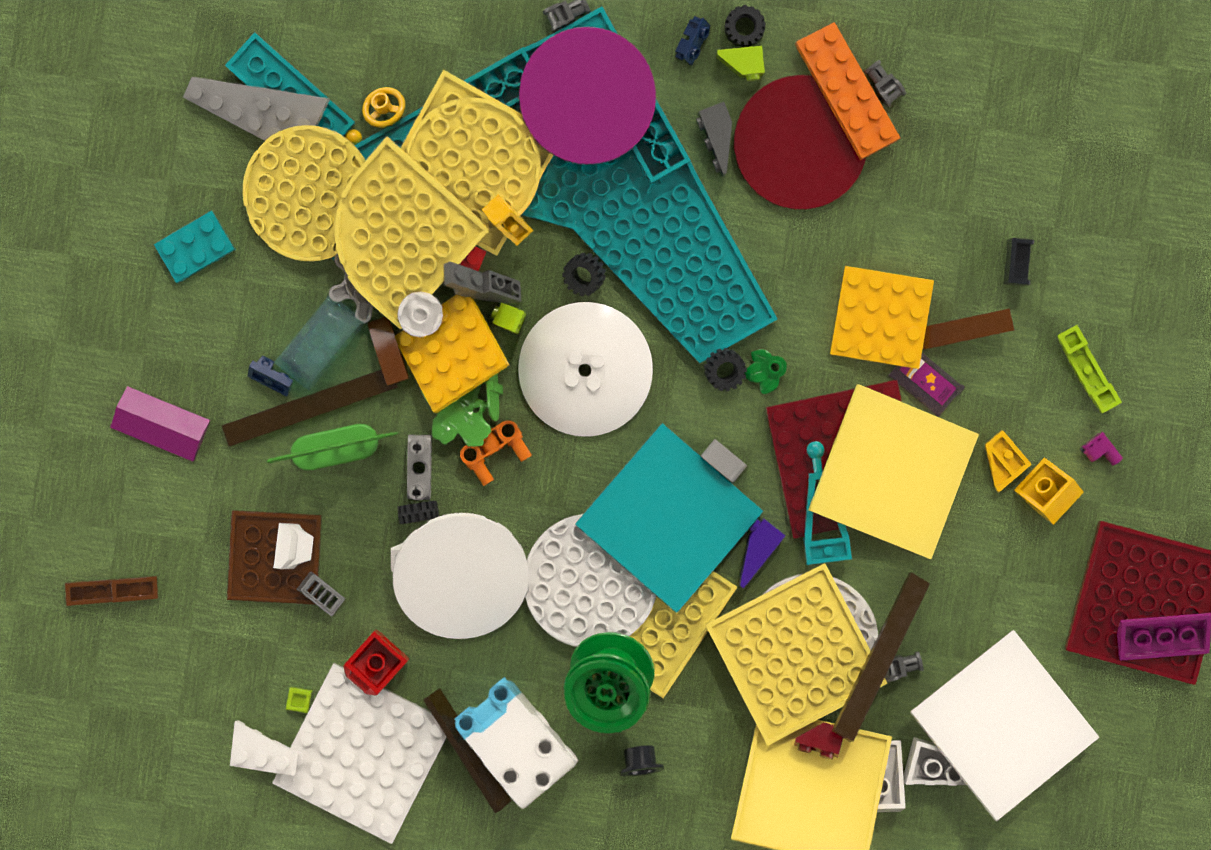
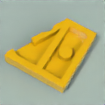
[984,430,1032,492]

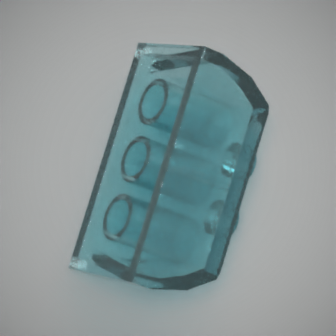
[274,296,365,391]

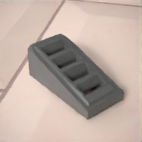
[296,572,345,617]

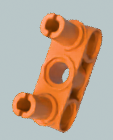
[460,421,532,486]

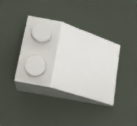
[877,740,905,812]

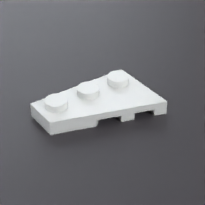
[230,720,298,776]

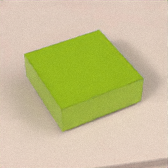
[286,687,313,713]

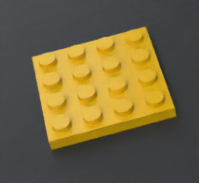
[830,266,934,369]
[395,294,509,413]

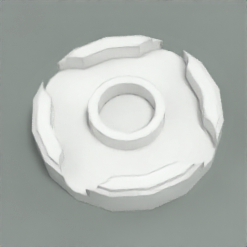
[397,291,443,337]

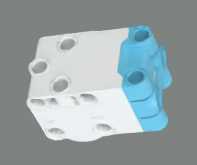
[455,677,579,809]

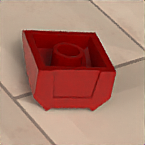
[343,629,409,696]

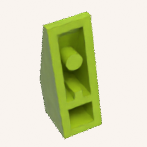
[491,303,527,335]

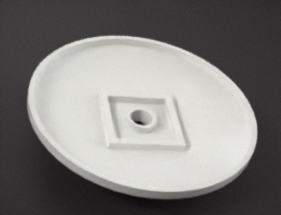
[518,302,653,436]

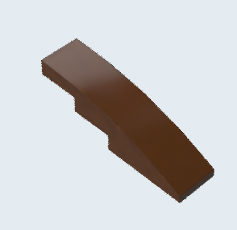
[922,308,1014,350]

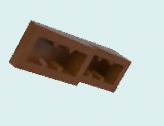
[65,576,158,606]

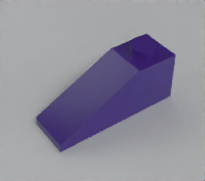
[739,518,785,588]

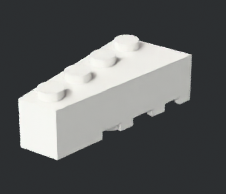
[903,737,967,786]

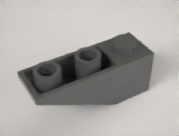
[696,102,732,177]

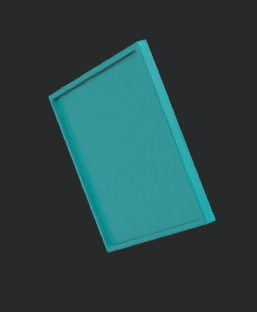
[574,423,763,613]

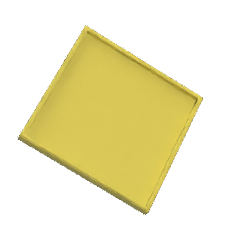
[808,384,979,559]
[731,720,892,850]

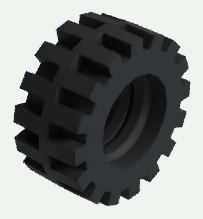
[725,5,765,48]
[562,253,606,296]
[704,348,747,392]
[397,500,439,524]

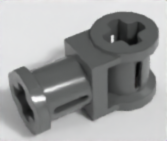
[543,0,591,32]
[864,60,907,108]
[885,651,924,682]

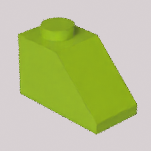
[716,46,765,81]

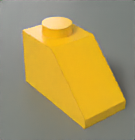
[482,194,533,246]

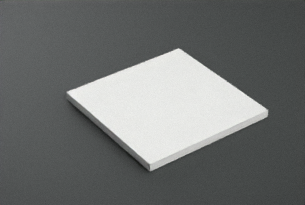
[910,630,1099,821]

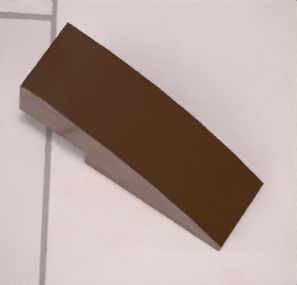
[367,317,410,386]

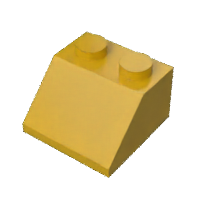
[1014,457,1084,525]

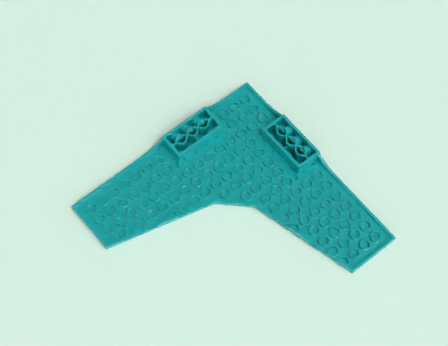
[332,6,778,363]

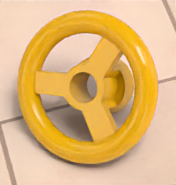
[362,87,406,128]

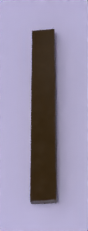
[222,369,398,447]
[832,573,930,742]

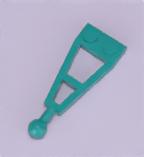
[804,441,852,565]

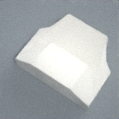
[274,523,314,569]

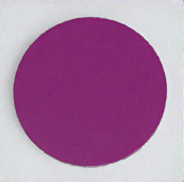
[519,27,656,164]

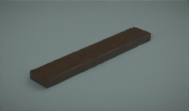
[423,688,512,813]

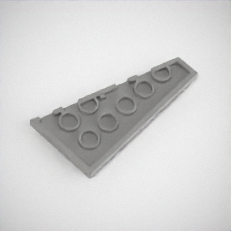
[183,77,330,141]

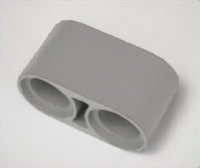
[701,439,747,483]

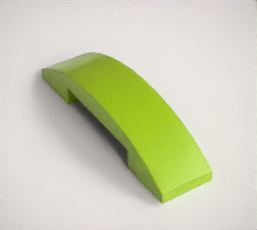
[1057,325,1122,414]

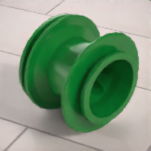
[564,632,655,733]

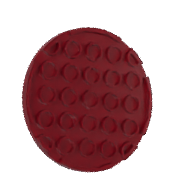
[734,75,867,210]

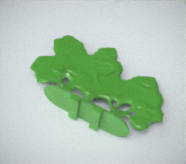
[421,371,503,446]
[266,424,399,470]

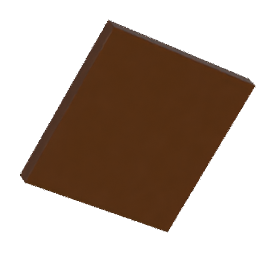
[227,510,322,605]

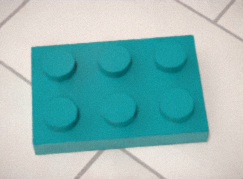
[154,210,236,283]

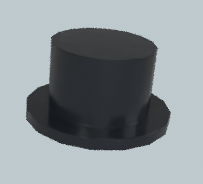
[620,745,664,777]

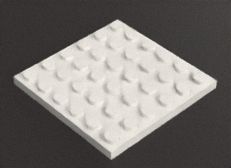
[273,663,446,844]

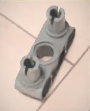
[407,435,432,501]

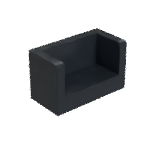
[1003,238,1035,286]

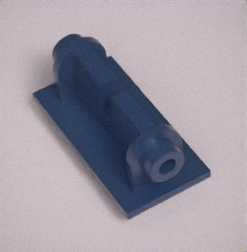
[675,16,711,66]

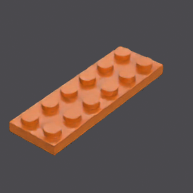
[795,22,900,160]

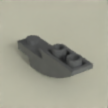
[443,261,521,303]

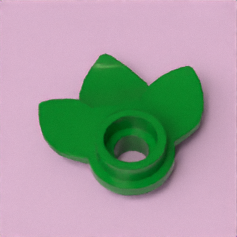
[745,349,787,394]

